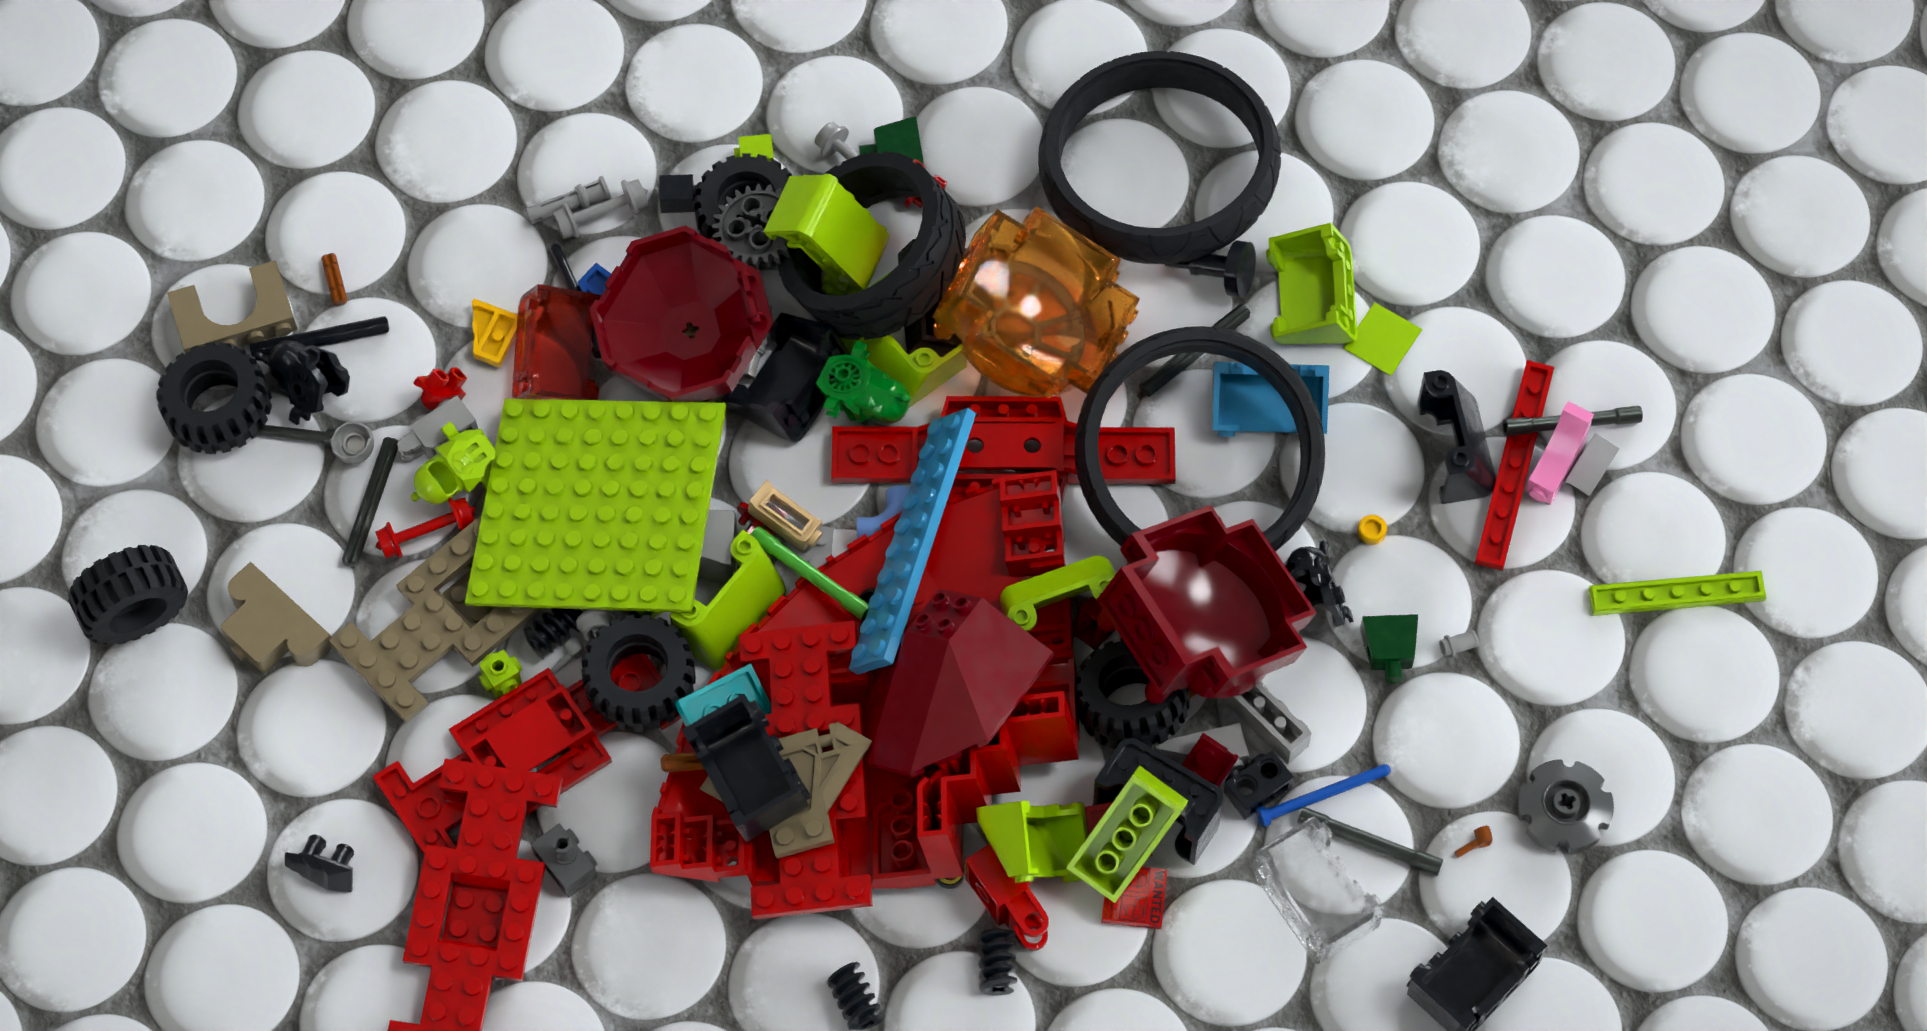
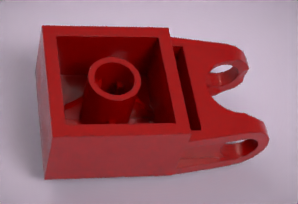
[965,844,1049,951]

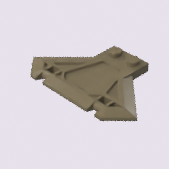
[700,722,872,859]

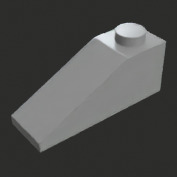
[1153,723,1249,773]

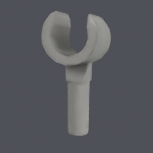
[550,637,585,674]

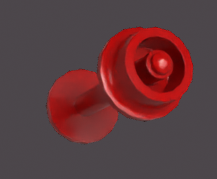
[375,497,475,559]

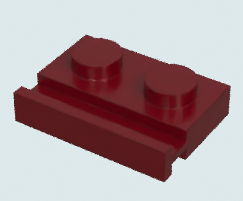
[1181,733,1239,787]

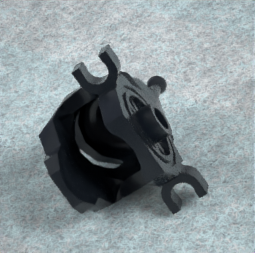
[254,340,350,425]
[1285,540,1354,627]

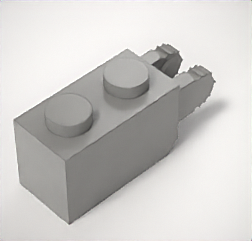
[397,396,478,463]

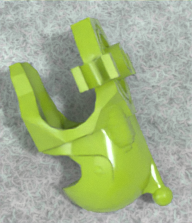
[410,421,496,505]

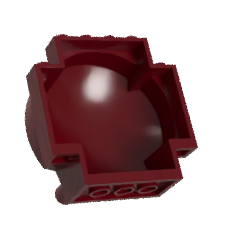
[1097,505,1317,704]

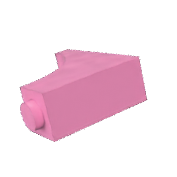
[1525,401,1594,505]

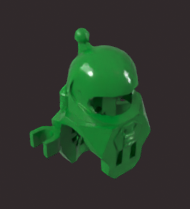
[816,341,911,423]

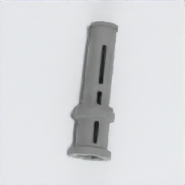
[526,176,611,225]

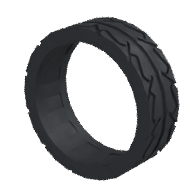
[777,151,966,340]

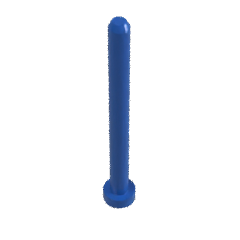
[1256,764,1391,828]

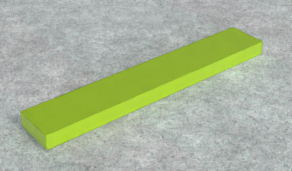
[1588,571,1766,616]

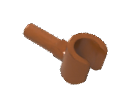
[1454,825,1493,858]

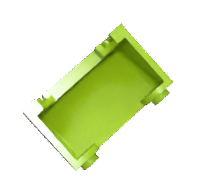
[1266,223,1357,345]
[670,529,786,669]
[976,801,1088,883]

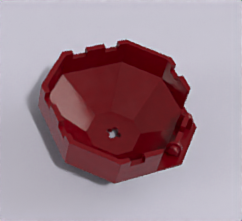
[590,225,773,402]

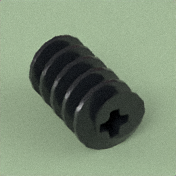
[523,608,583,660]
[977,928,1017,995]
[827,962,885,1031]

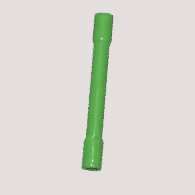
[751,526,869,621]

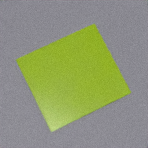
[1343,302,1423,376]

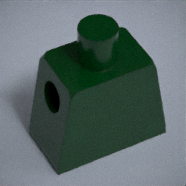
[859,117,924,164]
[1360,614,1418,684]

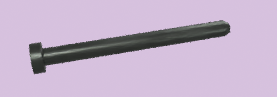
[258,425,336,448]

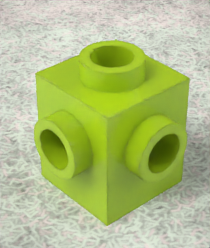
[478,649,522,699]

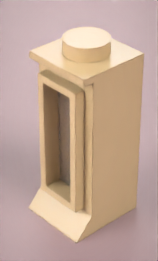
[748,480,823,552]

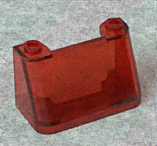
[512,284,602,400]

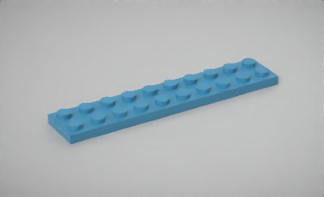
[849,408,976,675]

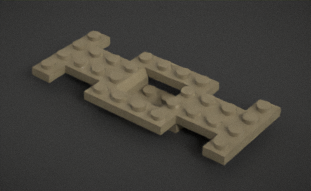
[329,514,543,723]

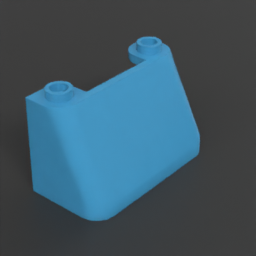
[1212,362,1330,437]

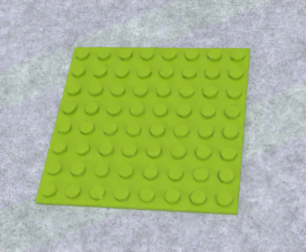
[465,398,726,612]

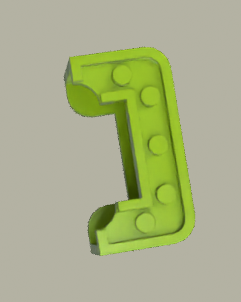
[763,173,890,296]

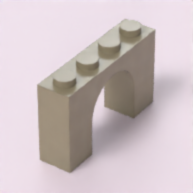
[167,260,298,354]

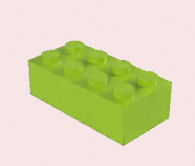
[1066,765,1188,903]

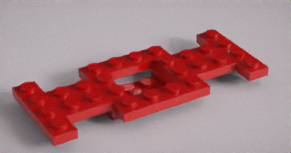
[739,620,873,919]
[373,654,682,855]
[388,759,563,1031]

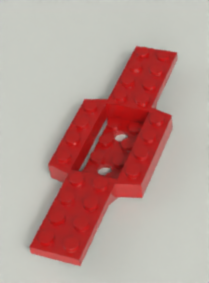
[831,396,1176,506]

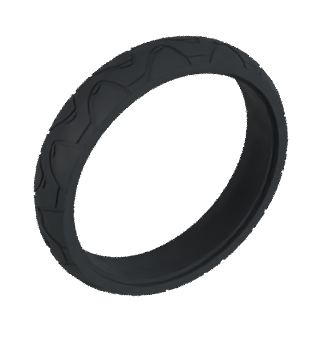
[1038,51,1281,264]
[1074,326,1325,552]

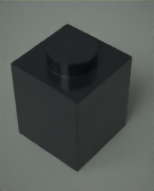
[659,174,697,213]

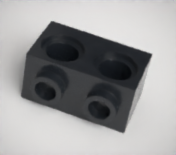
[1223,750,1294,820]

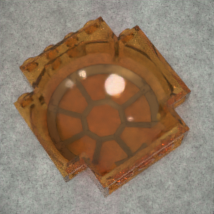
[932,206,1140,398]

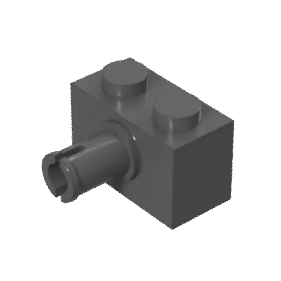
[531,823,597,898]

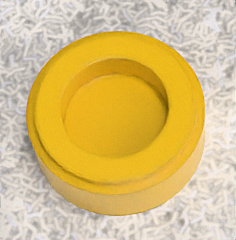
[1357,515,1387,545]

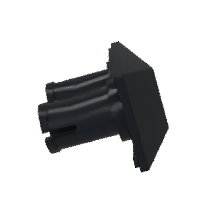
[285,834,354,892]

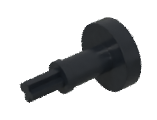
[1165,240,1256,298]

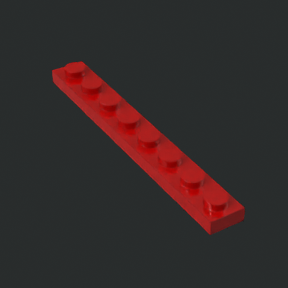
[1475,360,1554,571]

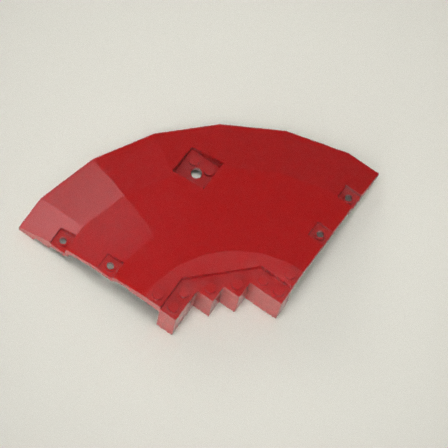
[650,470,1080,889]

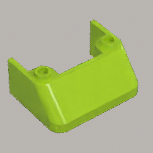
[840,270,967,408]
[1000,555,1116,632]

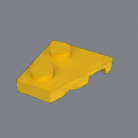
[472,298,524,368]

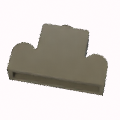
[221,561,333,673]

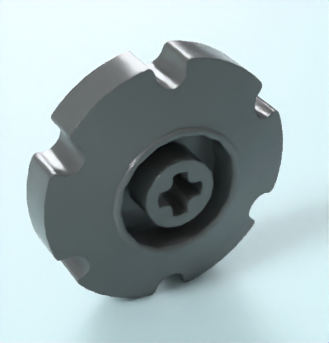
[1517,759,1614,854]

